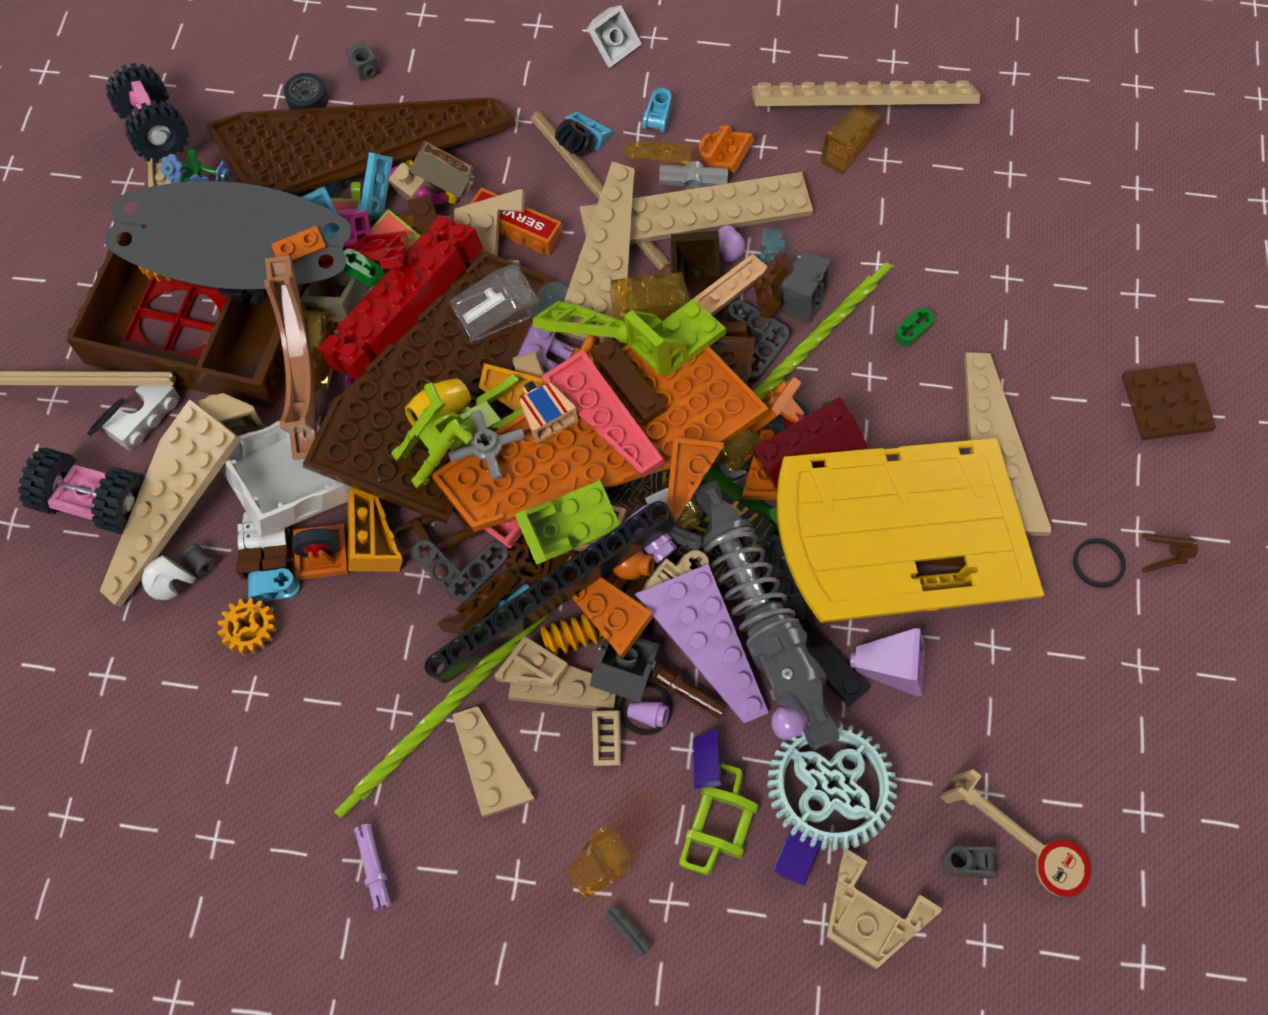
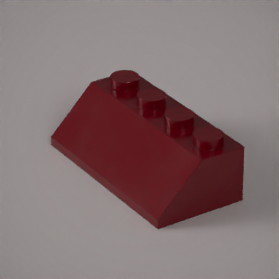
[753,397,868,492]

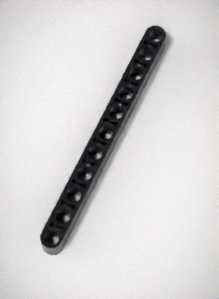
[424,501,675,683]

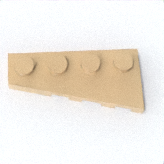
[508,665,616,710]

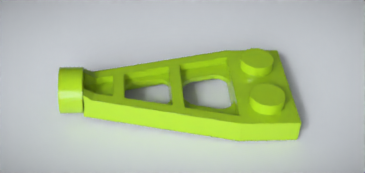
[533,301,628,344]

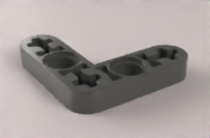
[728,300,789,382]
[411,540,508,601]

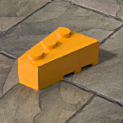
[347,489,403,572]

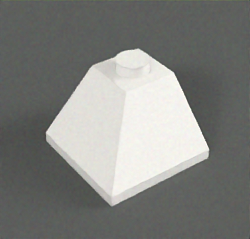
[587,5,642,68]

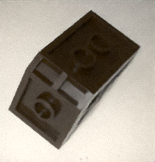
[670,231,724,323]

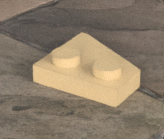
[494,636,568,688]

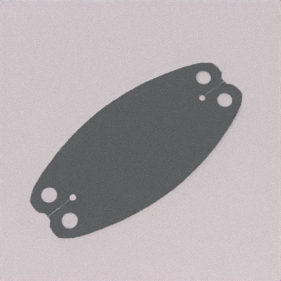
[104,181,351,289]

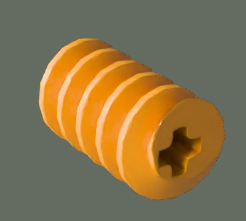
[540,614,598,656]

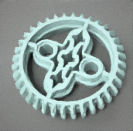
[767,722,897,851]

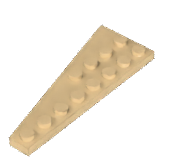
[557,161,634,344]
[964,352,1051,536]

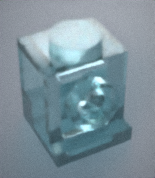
[760,228,785,266]

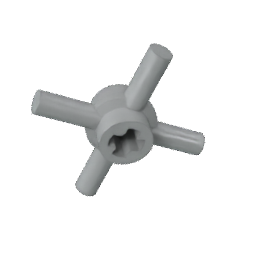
[448,410,525,481]

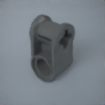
[940,846,998,879]

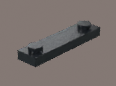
[799,617,870,708]

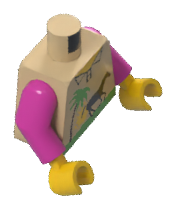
[388,158,458,207]

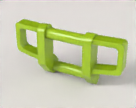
[679,763,759,876]

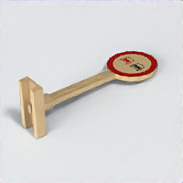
[939,769,1091,897]

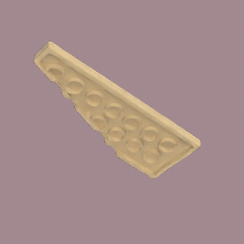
[100,399,242,607]

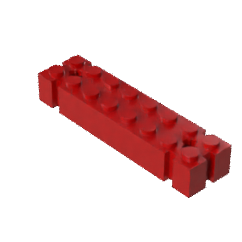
[317,215,484,380]

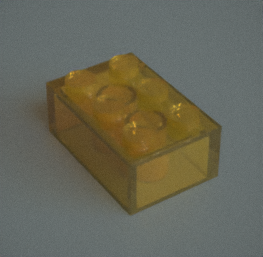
[610,272,691,322]

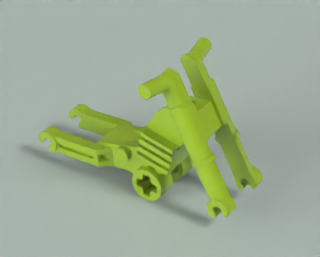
[391,374,523,489]

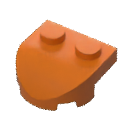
[699,125,754,173]

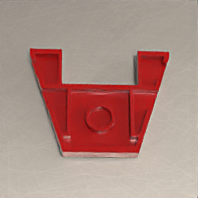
[319,231,409,269]

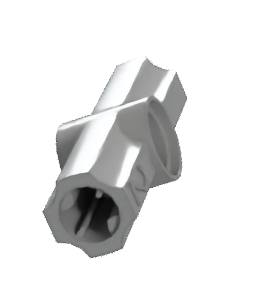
[659,161,728,190]

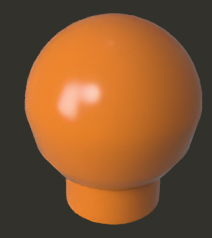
[613,546,655,580]

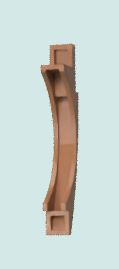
[264,255,317,460]

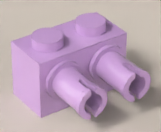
[513,322,574,373]

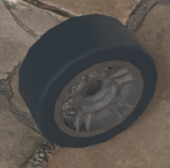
[284,73,328,109]

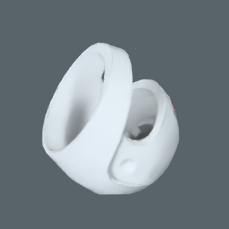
[141,555,196,601]

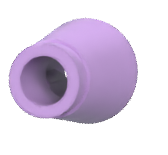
[627,701,669,729]

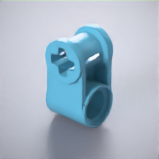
[642,88,672,133]
[248,568,301,603]

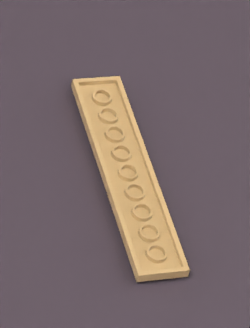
[752,80,980,106]
[580,172,813,245]

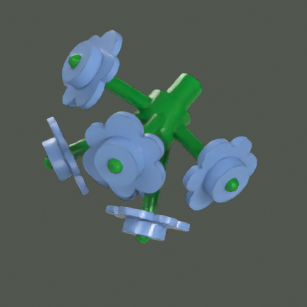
[160,150,229,183]

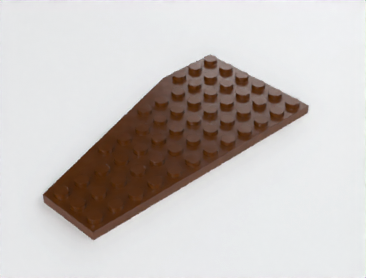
[303,251,551,524]

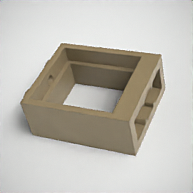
[300,271,370,322]

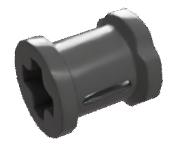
[181,544,216,577]

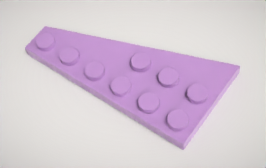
[634,564,769,723]

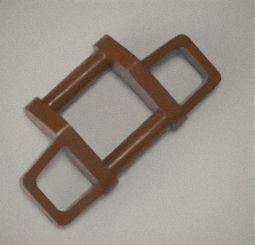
[392,507,479,560]

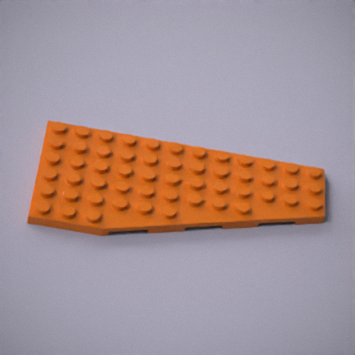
[431,344,769,532]

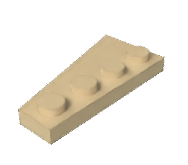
[452,706,535,818]

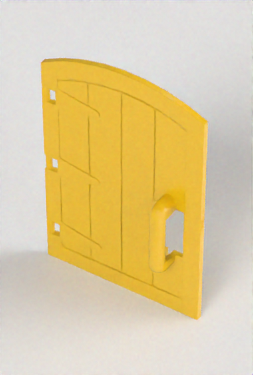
[776,438,1044,623]

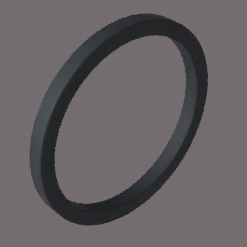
[87,398,125,436]
[1073,539,1126,588]
[619,682,672,735]

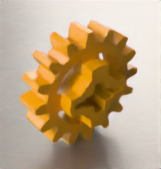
[217,598,277,655]

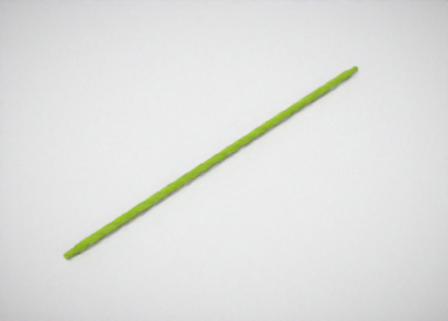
[334,262,892,819]

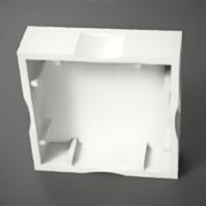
[221,421,355,537]

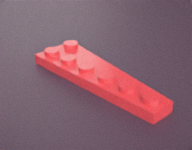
[542,350,665,477]

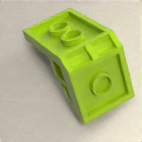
[624,299,726,376]
[515,480,620,565]

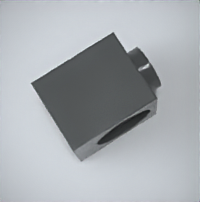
[345,40,380,81]

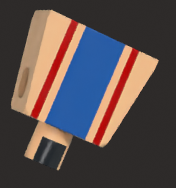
[519,381,579,444]

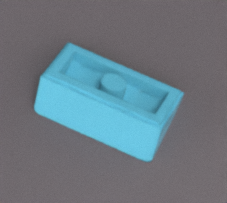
[565,111,613,151]

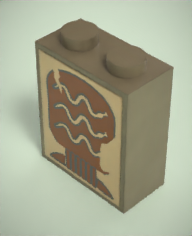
[409,141,475,198]

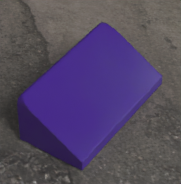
[693,729,722,789]
[774,825,822,886]

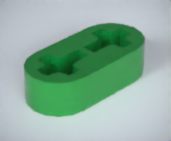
[343,249,384,287]
[895,308,934,346]

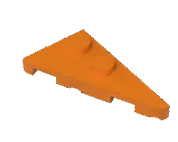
[665,437,724,522]

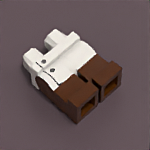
[236,512,292,580]

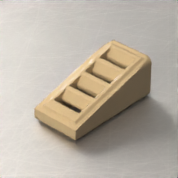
[592,710,621,766]

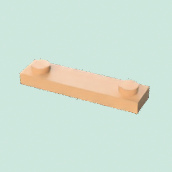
[693,254,767,316]

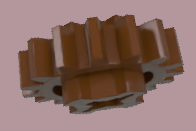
[505,537,546,587]

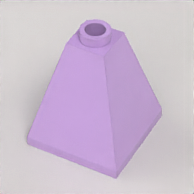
[850,628,925,697]

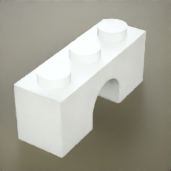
[102,386,181,452]

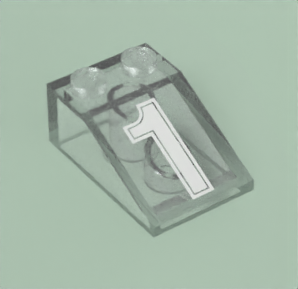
[449,263,539,342]

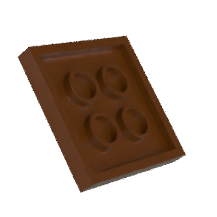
[1121,363,1216,440]

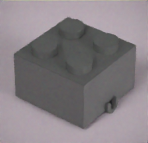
[781,251,831,324]
[589,637,660,703]

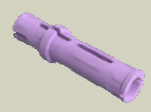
[354,824,392,911]

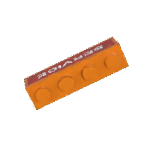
[470,188,563,256]

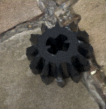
[555,119,594,156]

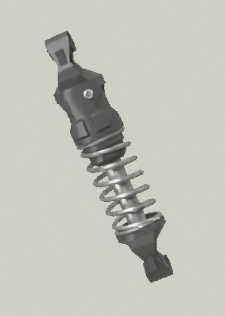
[691,480,840,750]

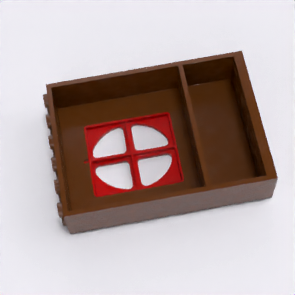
[66,223,309,409]

